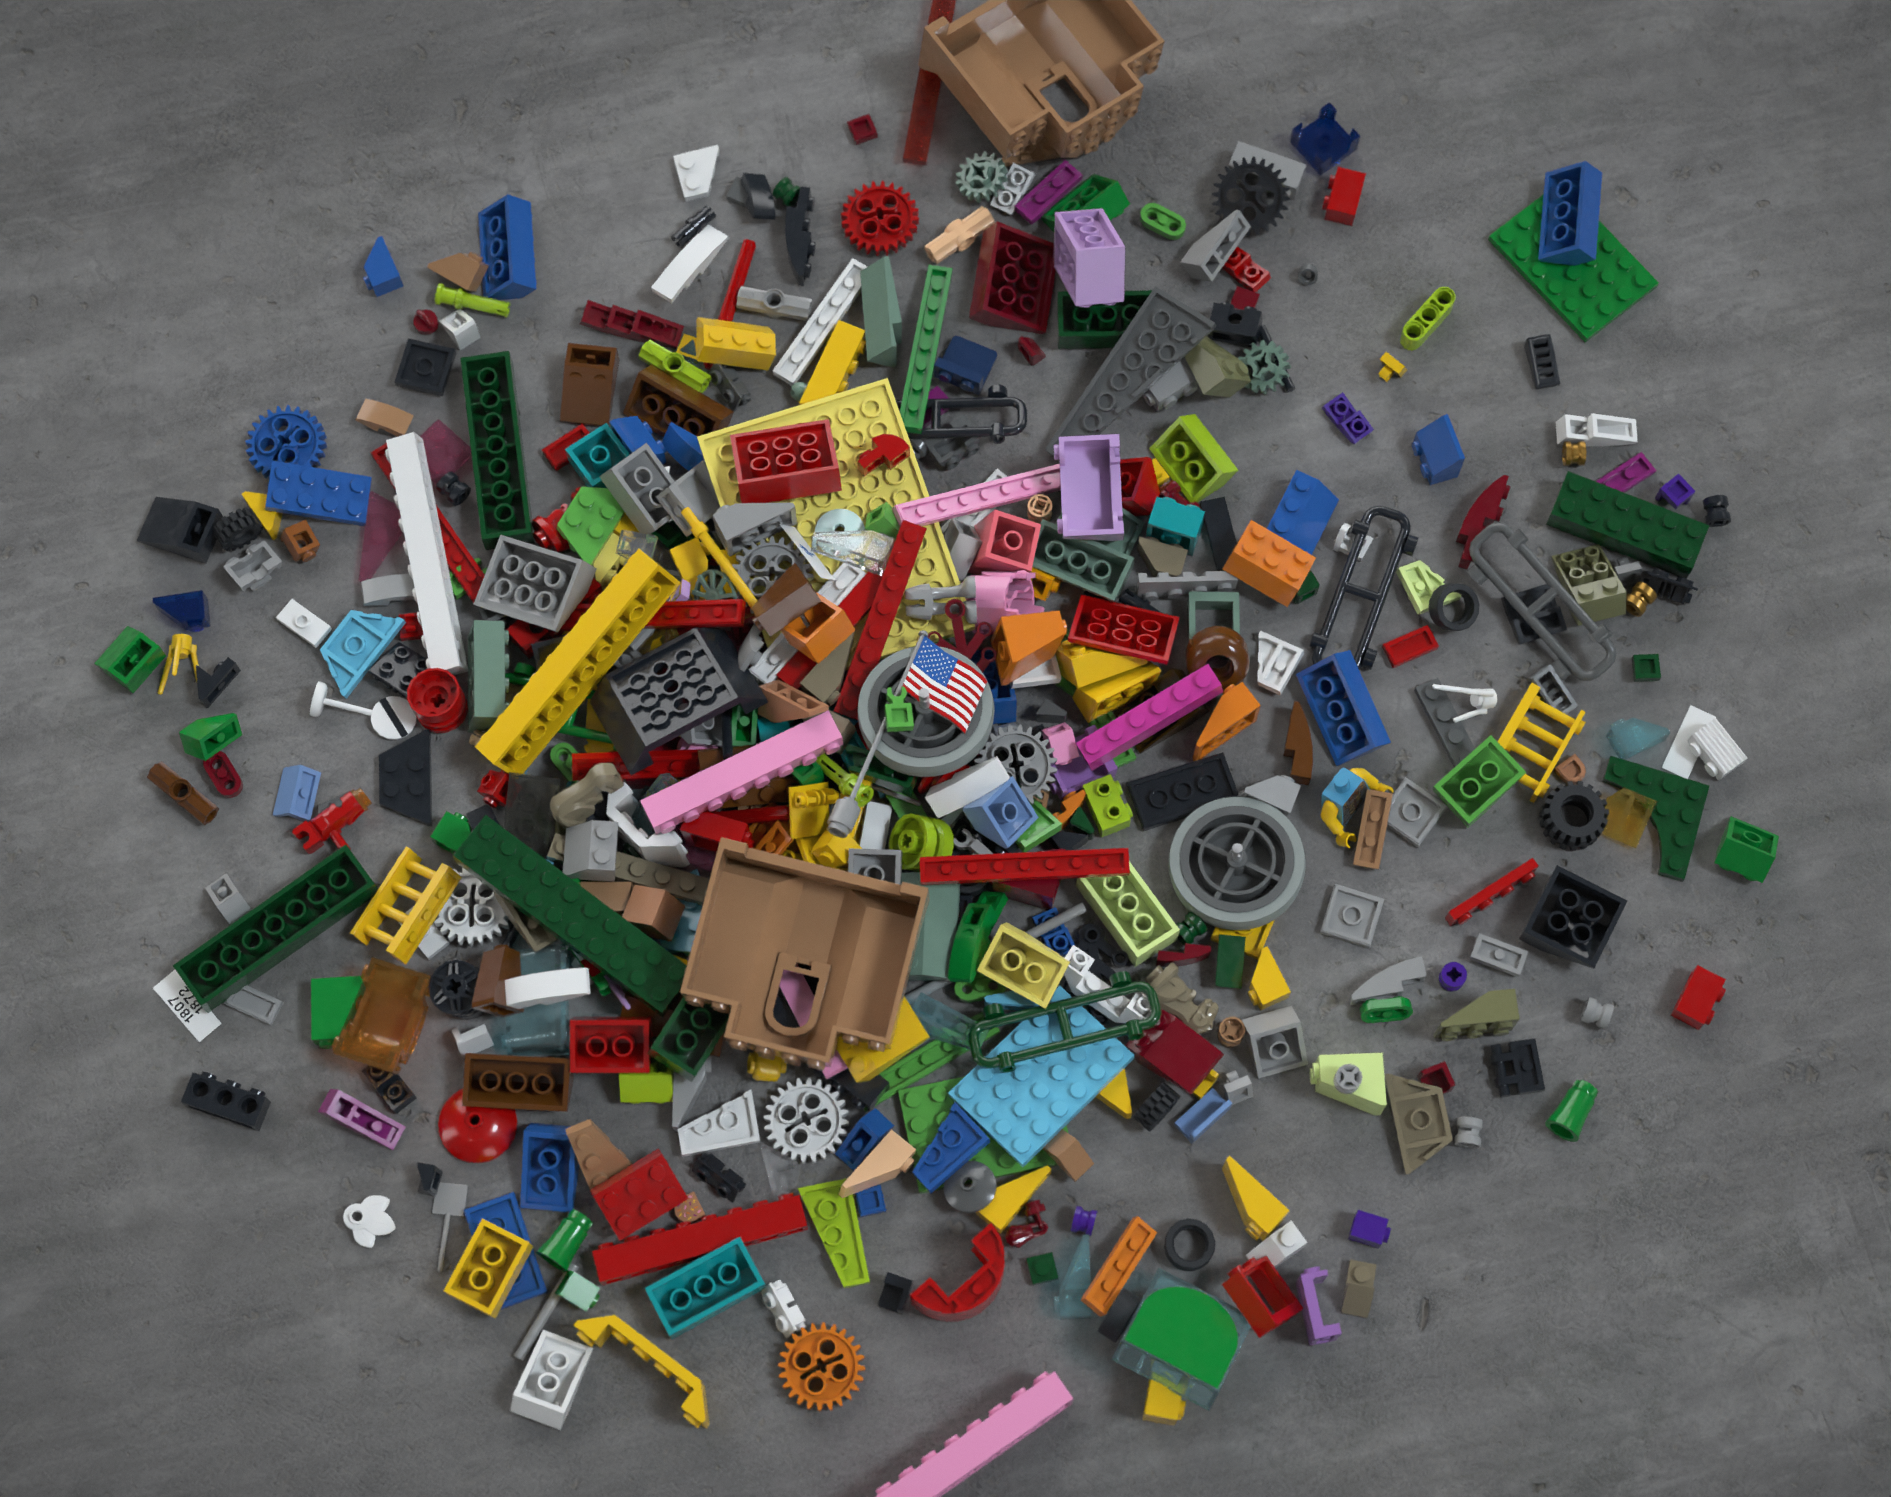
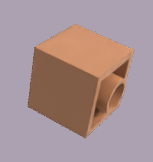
[622,885,685,941]

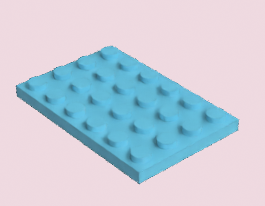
[948,985,1135,1167]

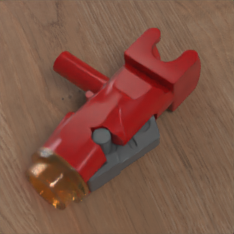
[292,788,372,854]

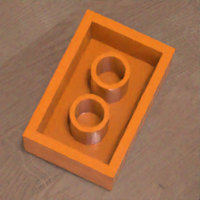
[1223,520,1316,607]

